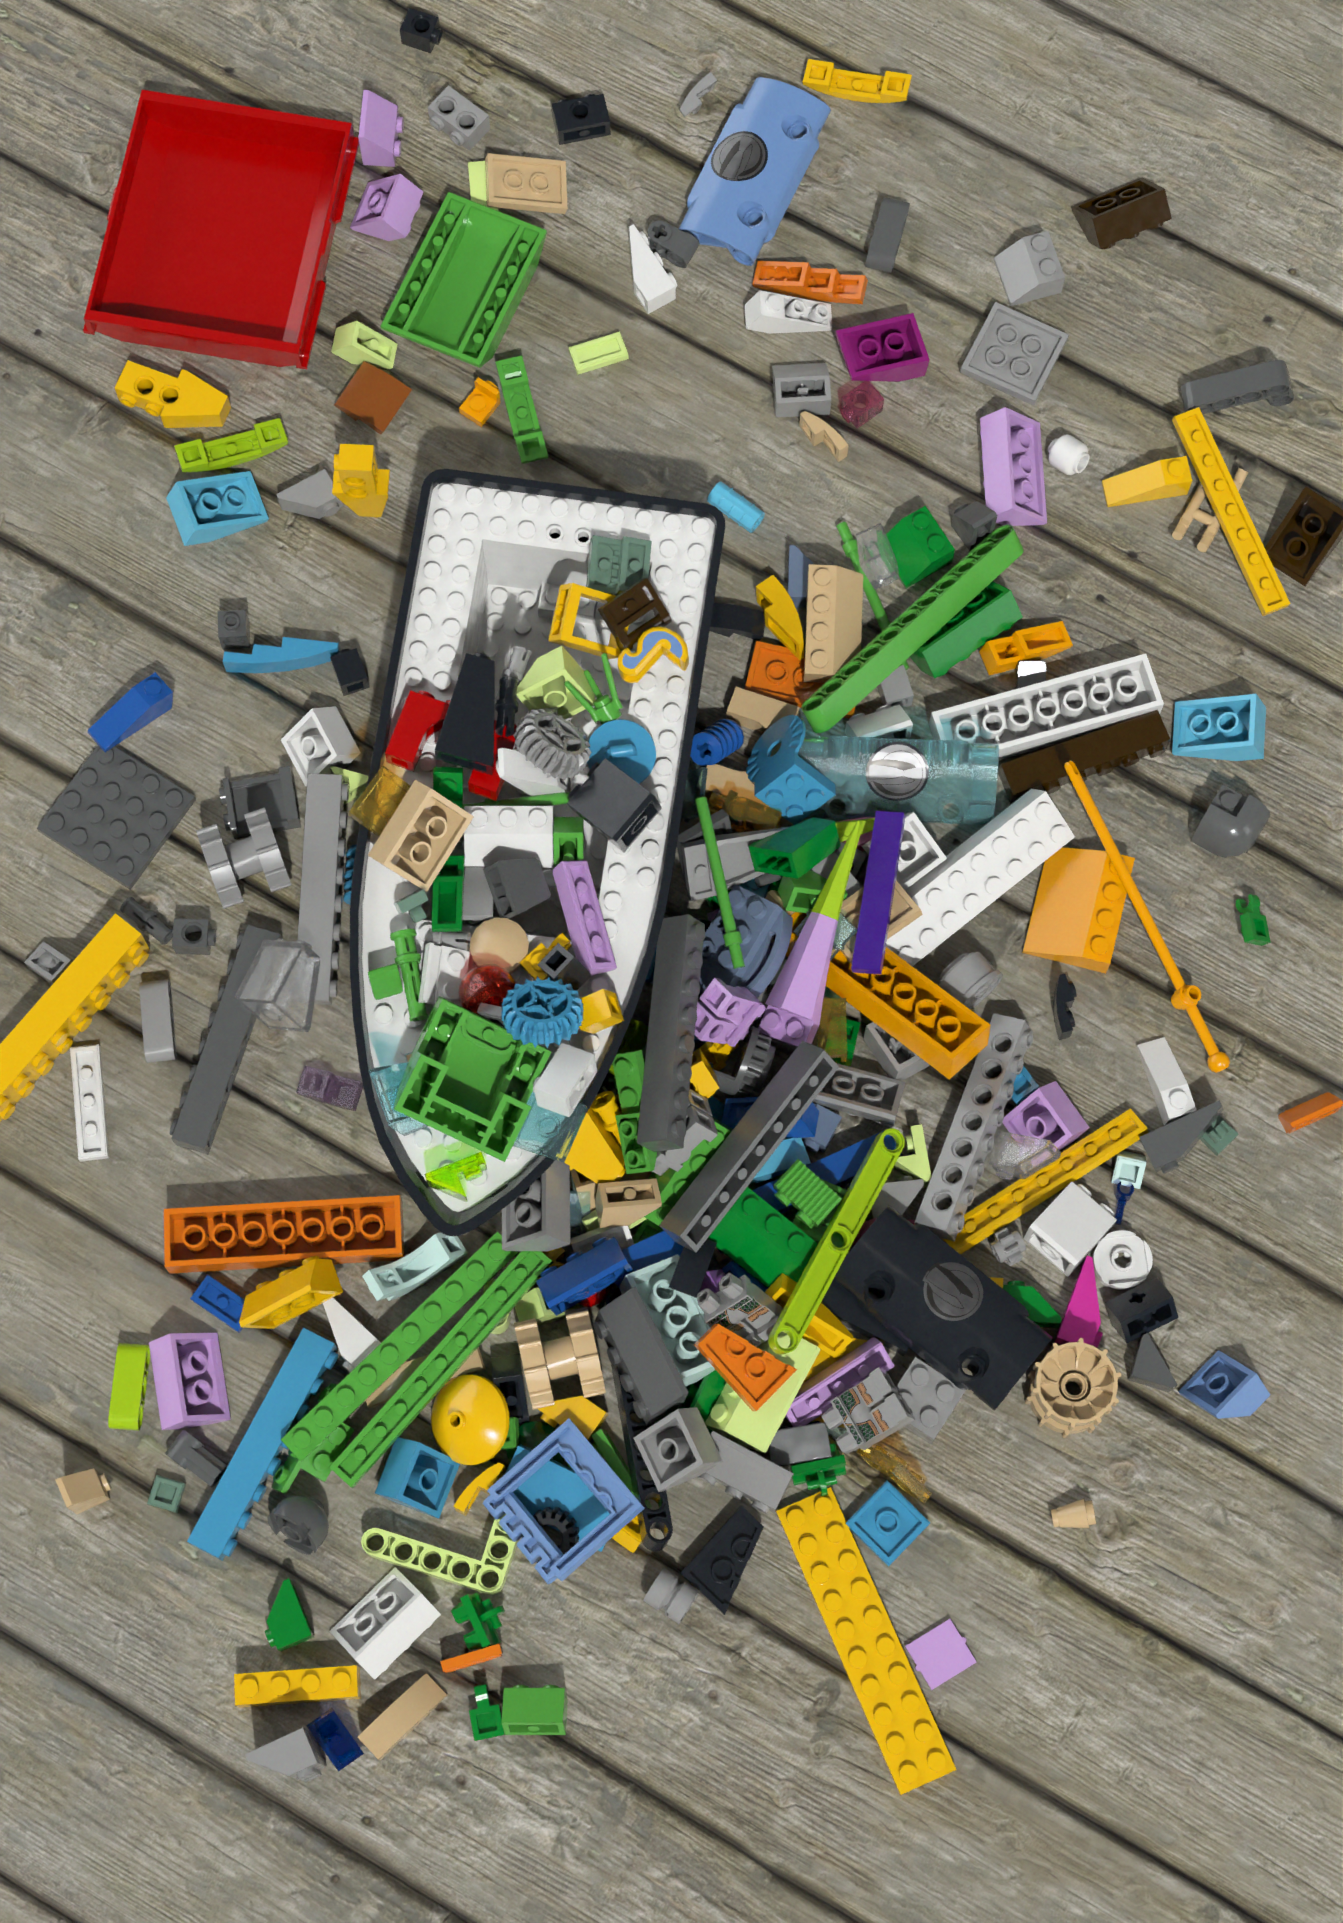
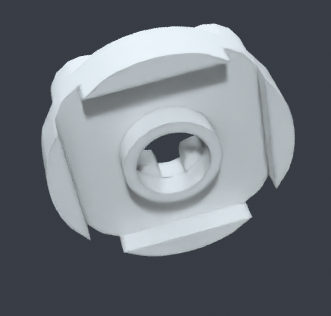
[1092,1230,1153,1290]

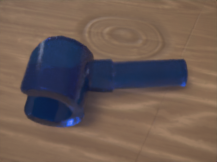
[1114,1181,1134,1225]

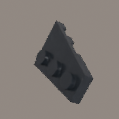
[680,1506,764,1615]

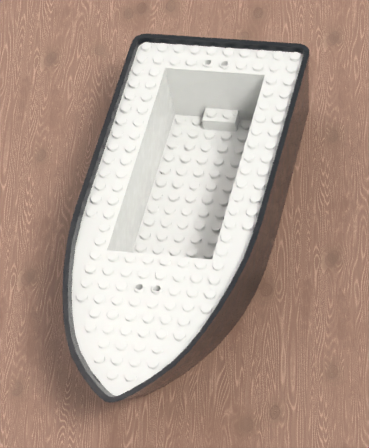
[350,469,725,1236]

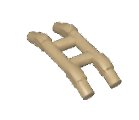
[1172,468,1248,552]

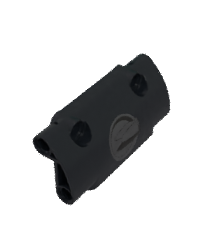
[833,1205,1053,1411]

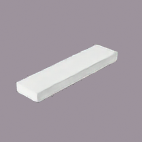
[70,1044,109,1162]

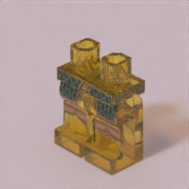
[708,790,782,833]

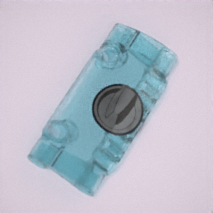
[798,736,999,825]

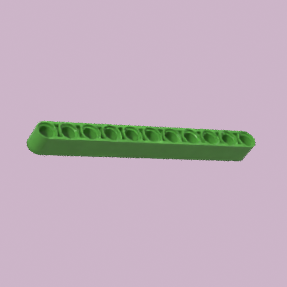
[801,525,1024,733]

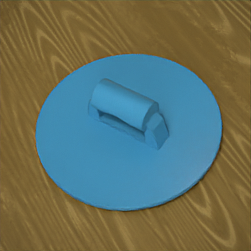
[587,720,656,784]

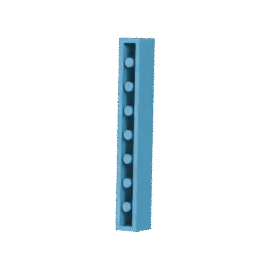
[187,1328,338,1561]

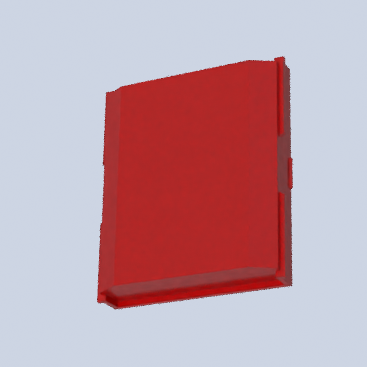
[83,90,359,370]

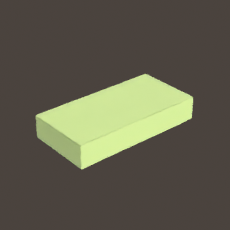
[568,331,629,375]

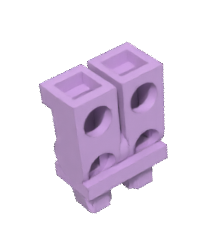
[694,978,766,1047]

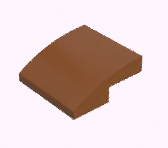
[334,361,412,435]

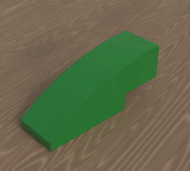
[432,856,465,932]

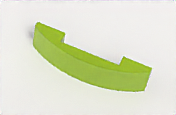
[174,418,288,472]

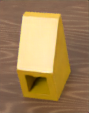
[538,1396,608,1442]

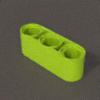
[108,1343,150,1431]

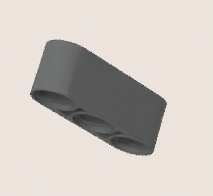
[865,197,910,273]

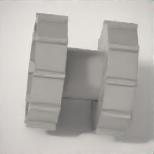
[196,807,292,909]

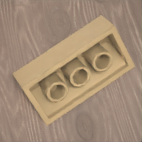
[803,564,863,683]

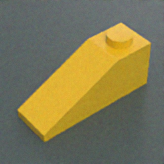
[1101,456,1192,507]

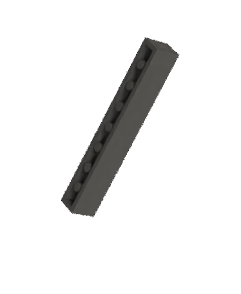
[637,914,705,1152]
[170,925,283,1155]
[659,1041,839,1253]

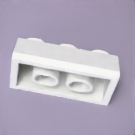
[464,806,554,871]
[329,1567,441,1680]

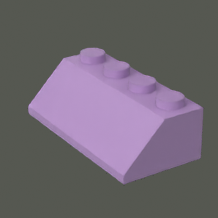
[980,407,1047,526]

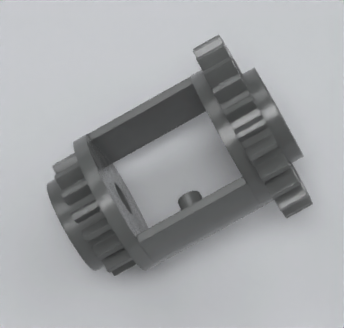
[708,1025,776,1097]

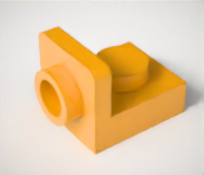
[459,377,501,427]

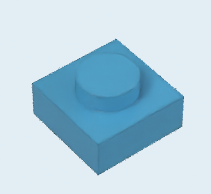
[1012,1066,1040,1106]

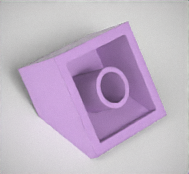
[358,90,404,167]
[350,174,423,241]
[1002,1081,1090,1167]

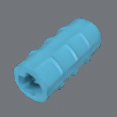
[707,481,765,533]

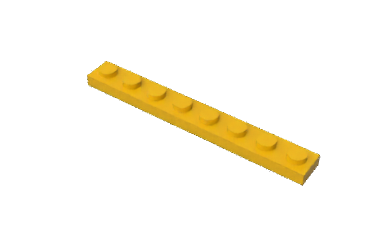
[1172,407,1291,616]
[941,1108,1148,1254]

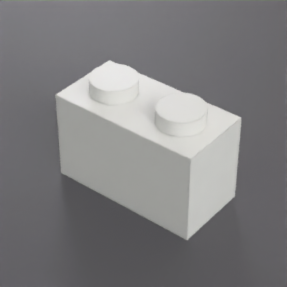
[533,1043,597,1117]

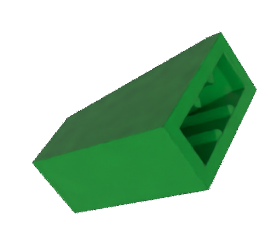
[748,817,841,879]

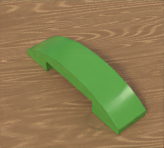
[495,355,548,464]

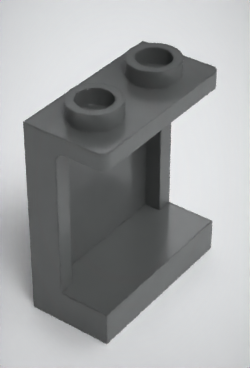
[219,766,301,839]

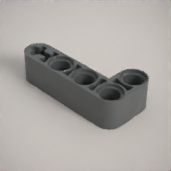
[1181,360,1294,414]

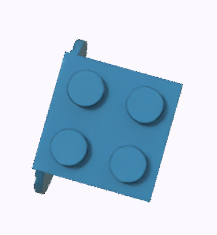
[746,715,836,825]

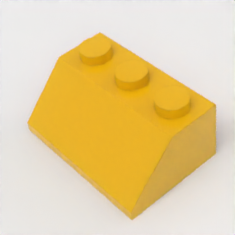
[239,1256,343,1329]

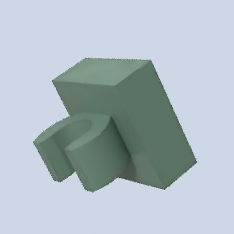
[394,889,429,923]
[1200,1115,1239,1156]

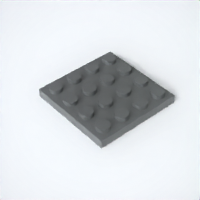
[37,745,196,890]

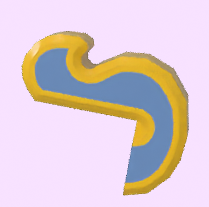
[618,627,689,683]

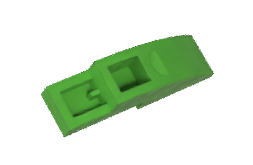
[612,1050,657,1174]

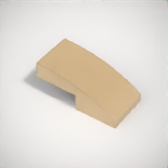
[799,411,848,462]

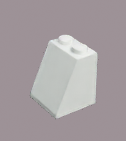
[1023,1182,1117,1277]

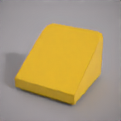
[612,1516,642,1553]

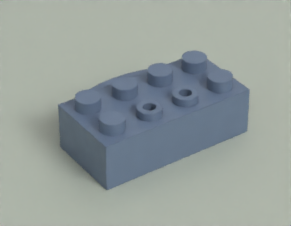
[698,884,793,999]

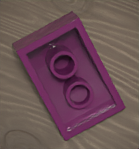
[835,313,930,382]

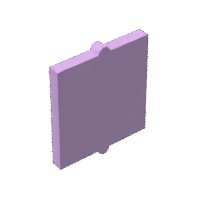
[905,1619,976,1690]

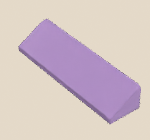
[552,860,617,976]
[785,1338,894,1427]

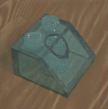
[369,1062,428,1136]

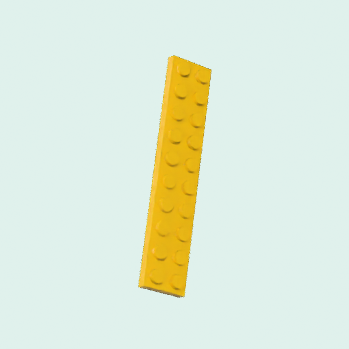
[776,1487,956,1795]

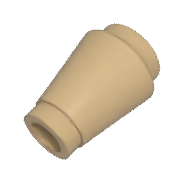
[1051,1498,1096,1528]

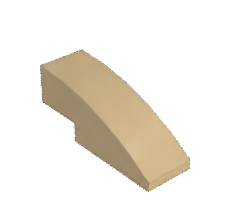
[357,1673,448,1761]

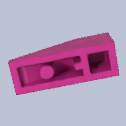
[1054,1255,1103,1348]

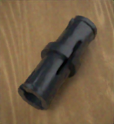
[495,676,519,737]

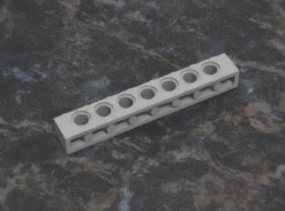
[914,1013,1033,1241]

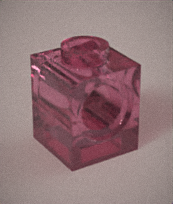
[840,381,884,429]

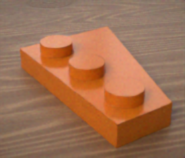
[694,1324,797,1411]

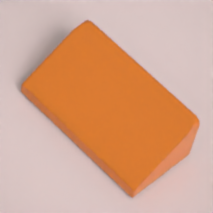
[1278,1092,1343,1134]

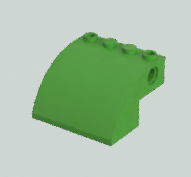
[394,996,551,1162]

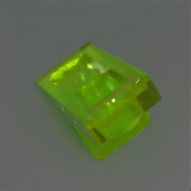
[424,1152,487,1202]

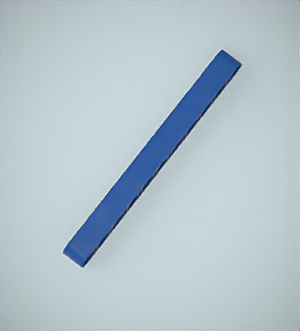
[615,1130,903,1288]

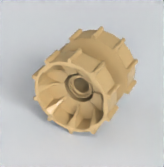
[514,1306,606,1410]
[1025,1338,1121,1438]

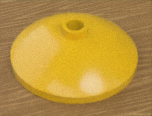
[431,1374,509,1465]

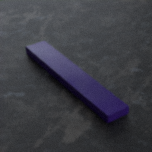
[851,811,906,975]

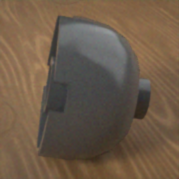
[267,1496,329,1555]

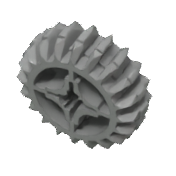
[513,709,592,780]

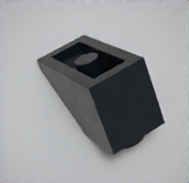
[491,1354,530,1424]

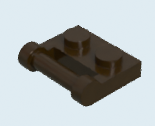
[597,578,672,651]

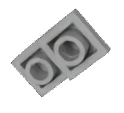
[463,867,494,921]

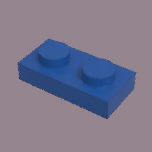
[190,1275,245,1333]

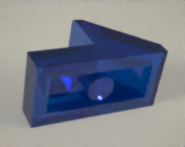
[306,1708,364,1772]

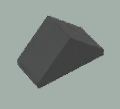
[1128,1333,1178,1392]

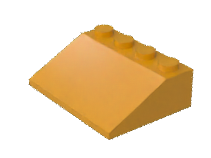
[1022,847,1135,974]

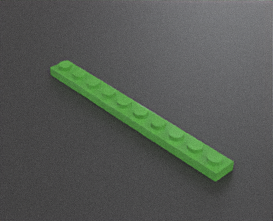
[281,1231,518,1462]
[329,1251,553,1488]

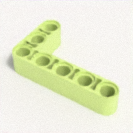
[361,1514,519,1595]

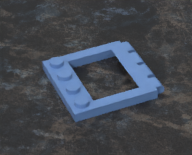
[483,1418,645,1584]

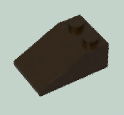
[1265,486,1343,587]

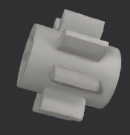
[990,1227,1026,1266]

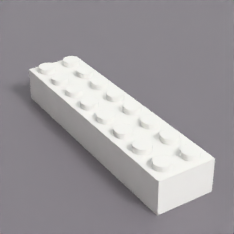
[929,654,1164,775]
[886,789,1075,966]

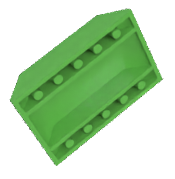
[380,192,547,368]

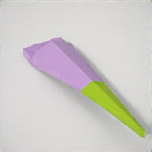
[759,820,863,1047]

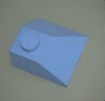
[1178,1350,1270,1419]

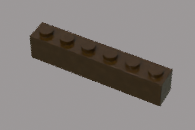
[998,710,1171,804]

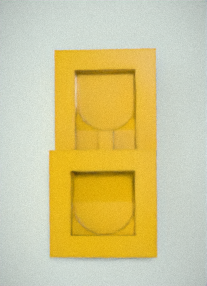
[453,1463,506,1516]

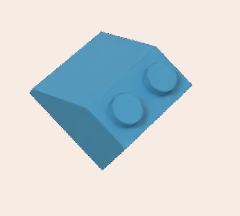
[375,1437,460,1519]

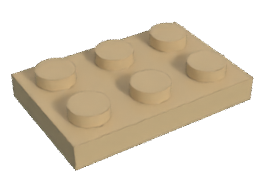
[485,153,568,214]
[834,880,923,964]

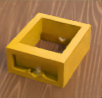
[548,583,629,659]

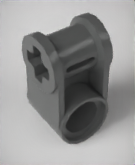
[648,220,700,268]

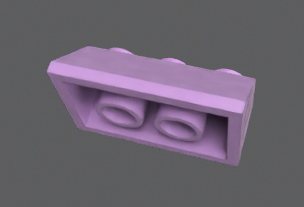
[149,1333,231,1430]

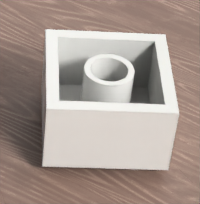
[862,812,947,890]

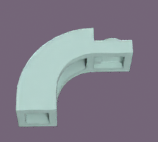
[362,1232,468,1301]

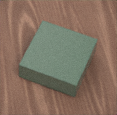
[147,1475,186,1513]

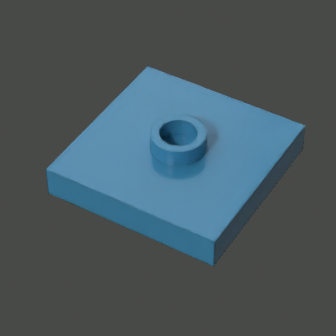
[845,1481,930,1567]

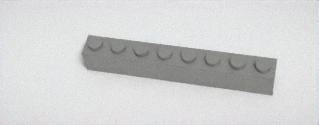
[294,773,349,1005]

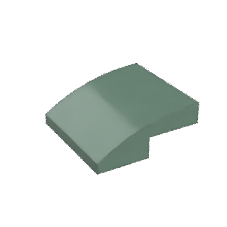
[586,535,652,596]

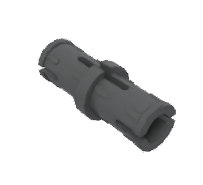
[120,897,173,945]

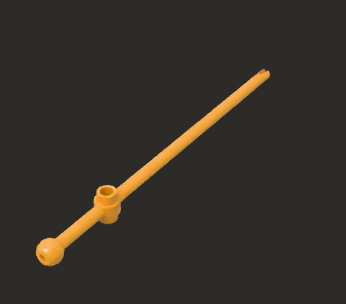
[1064,761,1230,1073]

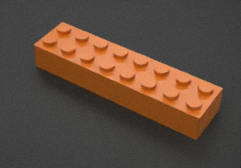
[164,1195,405,1274]

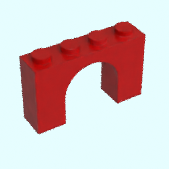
[385,690,518,801]

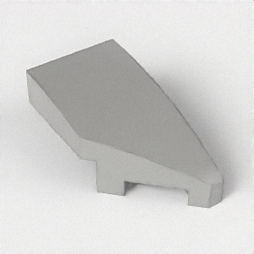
[679,72,717,117]

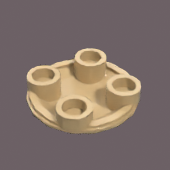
[469,918,529,974]

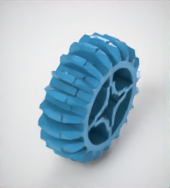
[501,976,583,1048]

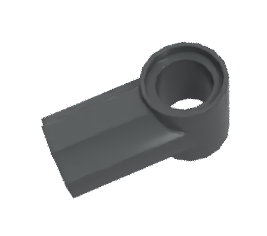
[165,1430,228,1487]

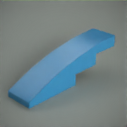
[223,637,340,673]

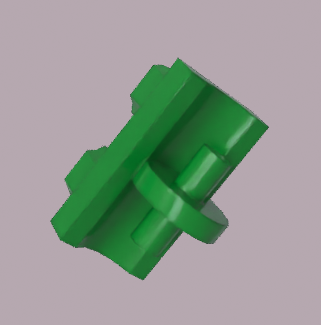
[791,1443,846,1496]
[451,1592,505,1650]

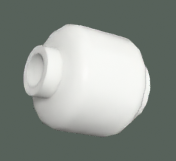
[1048,434,1090,475]

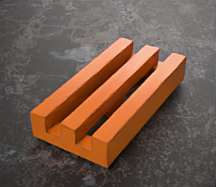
[440,1644,503,1673]

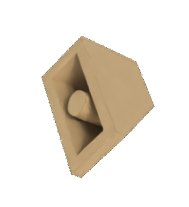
[595,1178,662,1228]
[55,1468,111,1514]

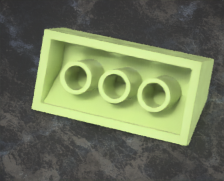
[705,1332,821,1454]

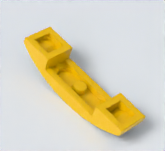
[803,59,912,103]

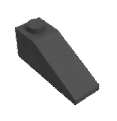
[1139,1100,1223,1174]

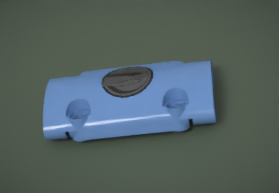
[679,77,831,266]

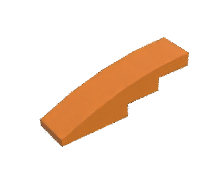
[752,261,868,305]

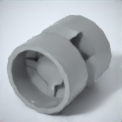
[643,1568,700,1624]

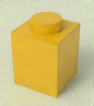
[579,989,624,1034]

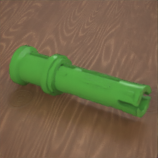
[390,929,429,1022]

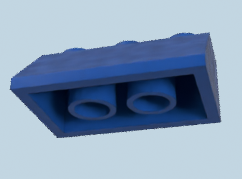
[536,1236,634,1316]

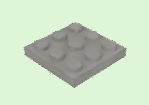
[960,302,1069,406]

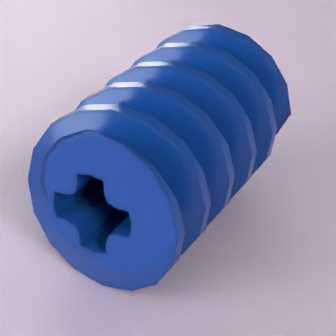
[690,719,744,766]

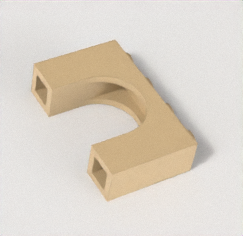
[699,687,803,817]

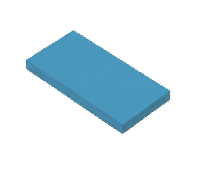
[505,1444,610,1552]

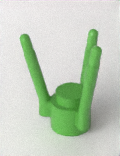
[564,653,623,725]

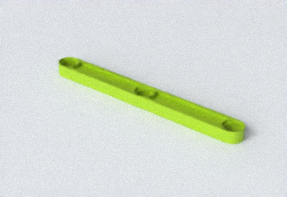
[768,1128,905,1354]

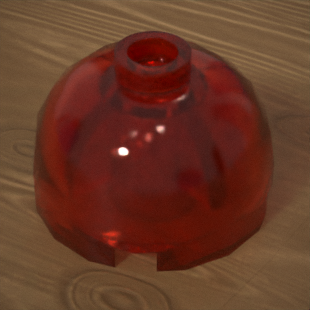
[459,964,517,1015]

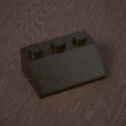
[1071,177,1172,249]

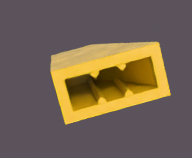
[557,1107,626,1184]

